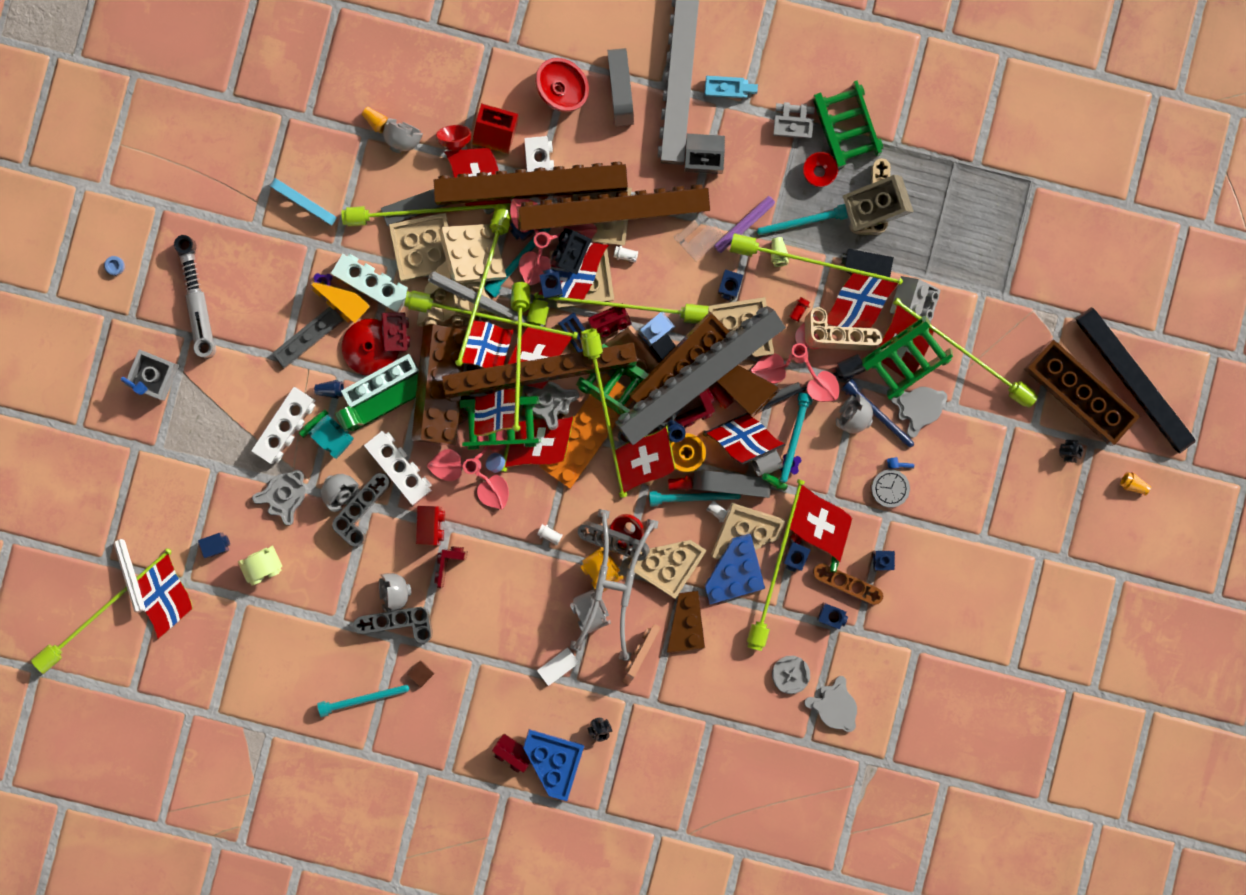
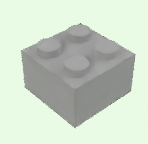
[124,349,179,401]

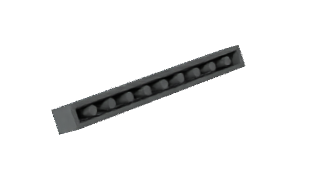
[615,306,786,445]

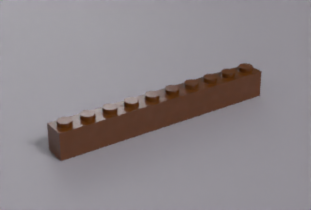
[433,161,628,205]
[516,184,710,231]
[442,343,637,399]

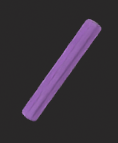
[714,196,775,253]

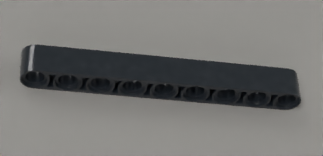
[1075,307,1196,454]

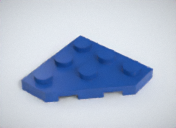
[704,534,765,604]
[523,729,584,801]

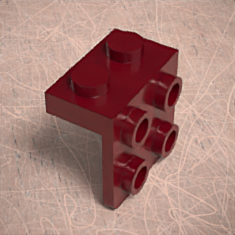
[676,388,715,428]
[434,546,468,588]

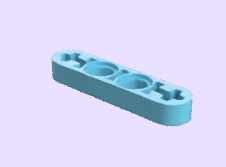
[270,178,337,226]

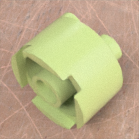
[238,545,283,586]

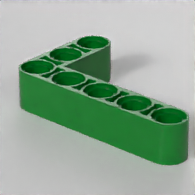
[335,373,418,433]

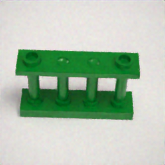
[812,80,884,169]
[862,315,953,400]
[576,344,649,415]
[460,396,541,450]

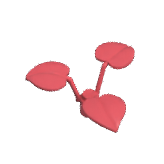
[510,198,597,286]
[751,316,839,402]
[427,430,509,510]

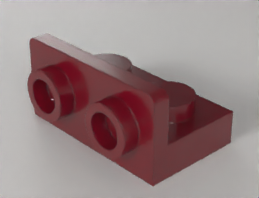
[381,312,410,352]

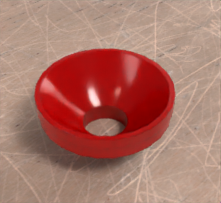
[436,125,471,152]
[803,152,838,187]
[610,514,644,548]

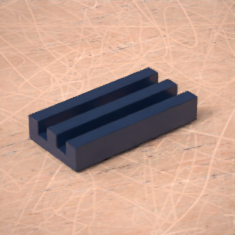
[558,313,585,352]

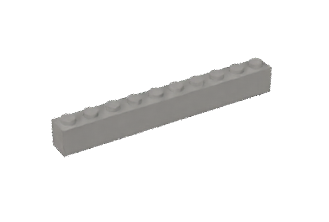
[658,0,699,165]

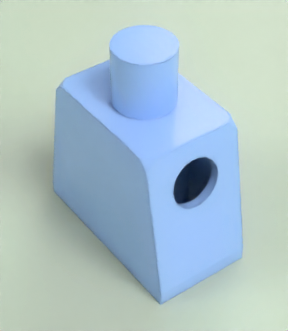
[638,312,676,348]

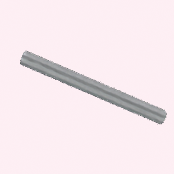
[428,272,528,327]

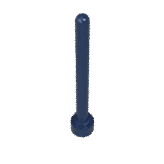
[841,378,914,448]

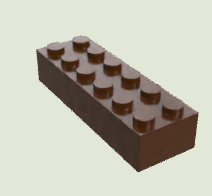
[411,324,467,445]
[1024,339,1140,446]

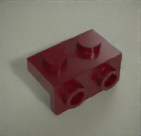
[588,303,632,338]
[492,733,531,773]

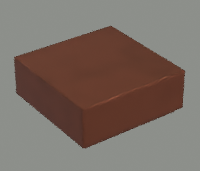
[407,660,435,687]

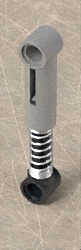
[174,235,216,359]

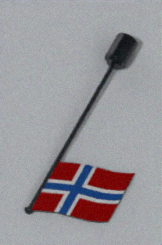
[703,354,866,464]

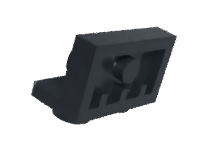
[550,228,592,275]

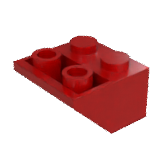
[472,103,519,154]
[416,506,445,545]

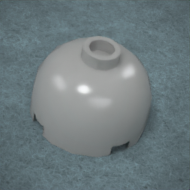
[383,118,423,153]
[836,394,873,433]
[321,474,360,512]
[379,573,411,612]

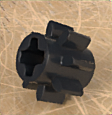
[1059,439,1083,463]
[587,717,613,742]

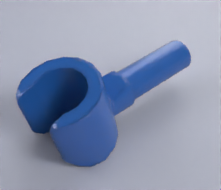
[121,377,148,395]
[887,457,915,469]

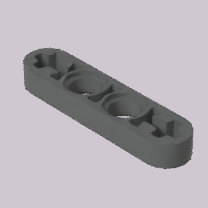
[578,521,650,561]

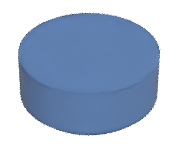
[104,256,125,276]
[486,453,505,473]

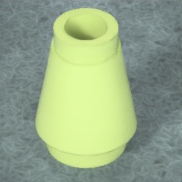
[771,237,790,267]

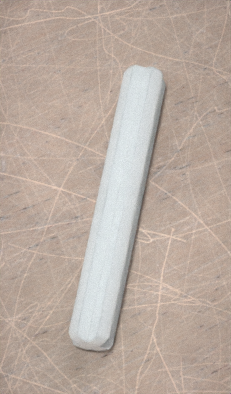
[114,539,145,613]

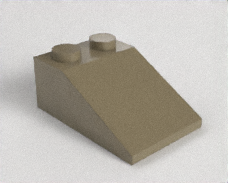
[843,175,914,232]

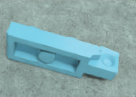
[704,76,758,98]

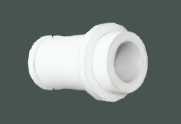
[613,245,638,263]
[706,500,728,523]
[537,524,563,545]

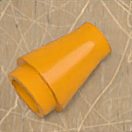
[361,107,388,134]
[1120,472,1151,496]

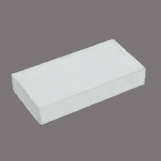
[537,647,579,686]

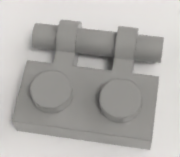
[773,102,814,139]

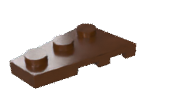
[667,591,705,653]

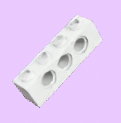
[524,136,557,204]
[252,387,316,464]
[364,431,432,505]

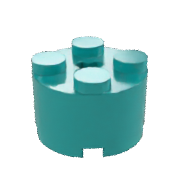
[308,415,354,459]

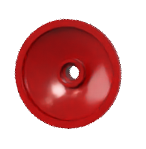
[535,58,589,112]
[342,319,399,376]

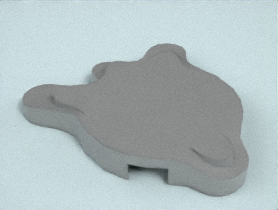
[524,381,579,430]
[891,387,947,438]
[252,470,305,525]
[804,676,857,732]

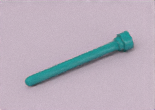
[757,204,848,235]
[484,228,551,298]
[780,393,813,483]
[649,491,741,507]
[317,685,410,718]

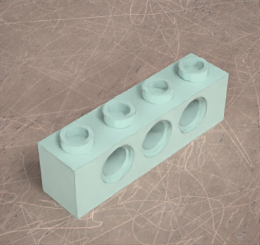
[331,254,408,312]
[341,354,419,407]

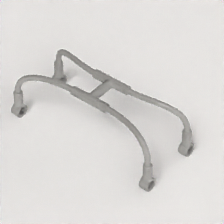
[570,509,659,661]

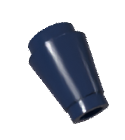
[314,380,344,399]
[667,420,686,442]

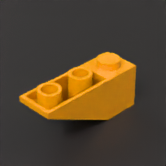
[310,281,370,323]

